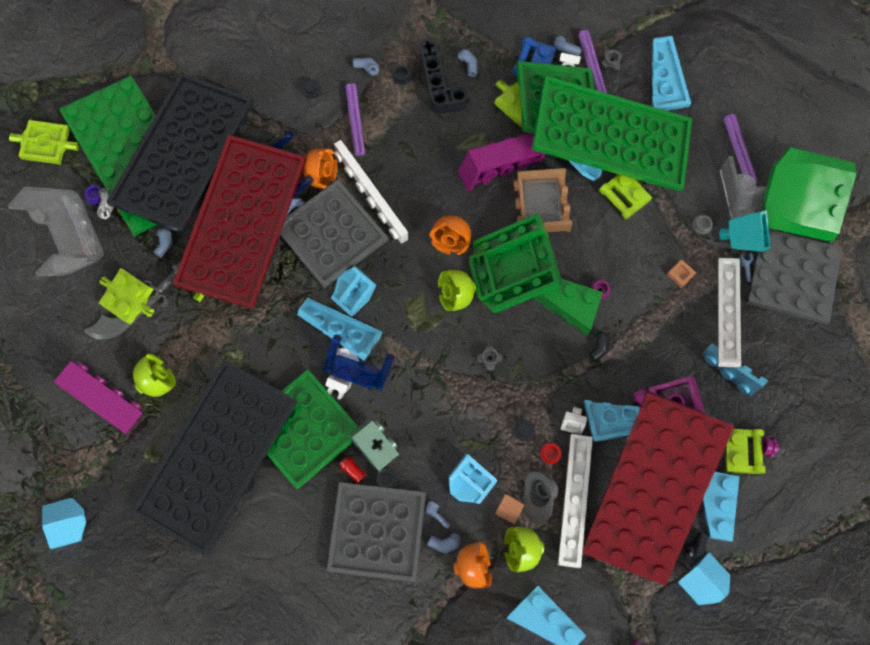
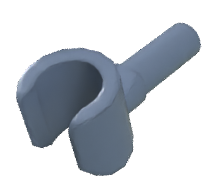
[739,253,753,283]
[425,501,450,529]

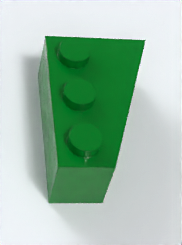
[534,279,603,337]

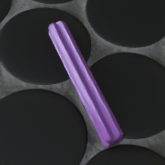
[578,30,607,93]
[346,83,365,156]
[724,114,758,186]

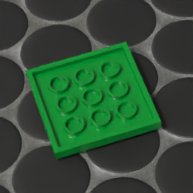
[516,61,594,133]
[267,370,358,490]

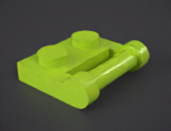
[599,174,652,220]
[724,429,766,474]

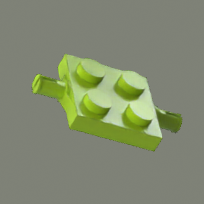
[495,79,522,128]
[9,120,79,165]
[99,268,154,325]

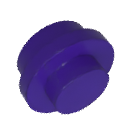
[85,185,103,205]

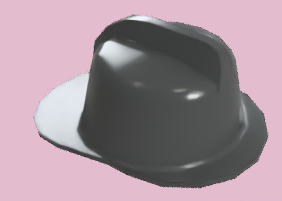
[523,471,559,524]

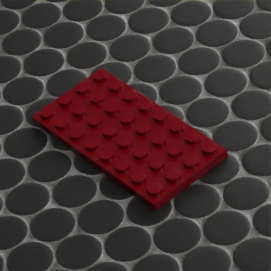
[173,135,306,310]
[582,391,735,586]

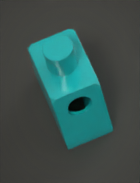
[719,210,771,252]

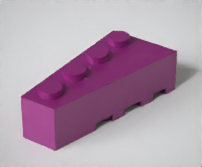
[458,133,546,191]
[54,361,143,435]
[649,376,705,412]

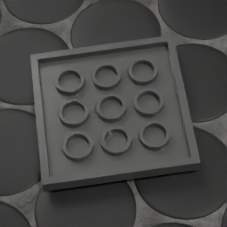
[280,180,388,289]
[747,229,842,324]
[327,482,426,582]

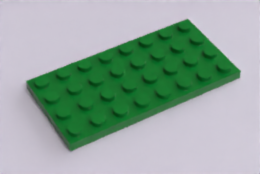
[59,76,206,236]
[531,76,692,192]

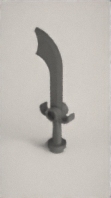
[84,263,180,340]

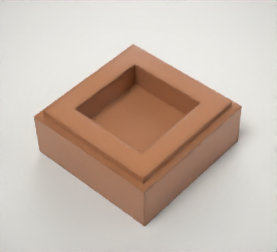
[667,259,696,289]
[495,494,524,525]

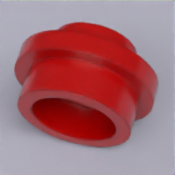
[540,443,562,465]

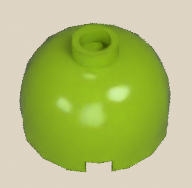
[438,269,476,311]
[133,354,176,397]
[504,526,544,572]

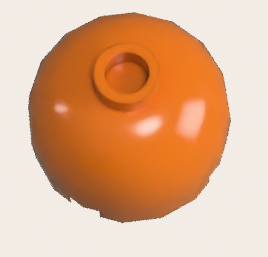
[302,148,337,189]
[429,215,471,255]
[454,542,492,588]

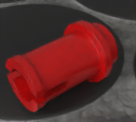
[339,456,367,484]

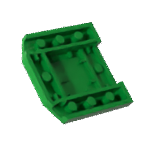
[761,147,857,242]
[469,213,562,313]

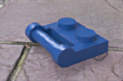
[512,37,556,75]

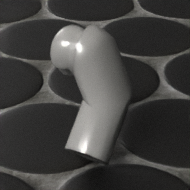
[97,188,113,219]

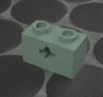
[348,419,399,471]

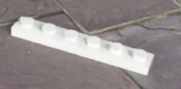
[334,140,408,244]
[718,258,741,367]
[558,434,593,568]

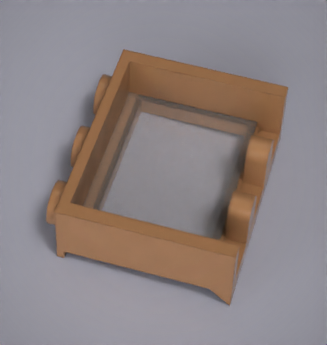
[513,168,572,232]

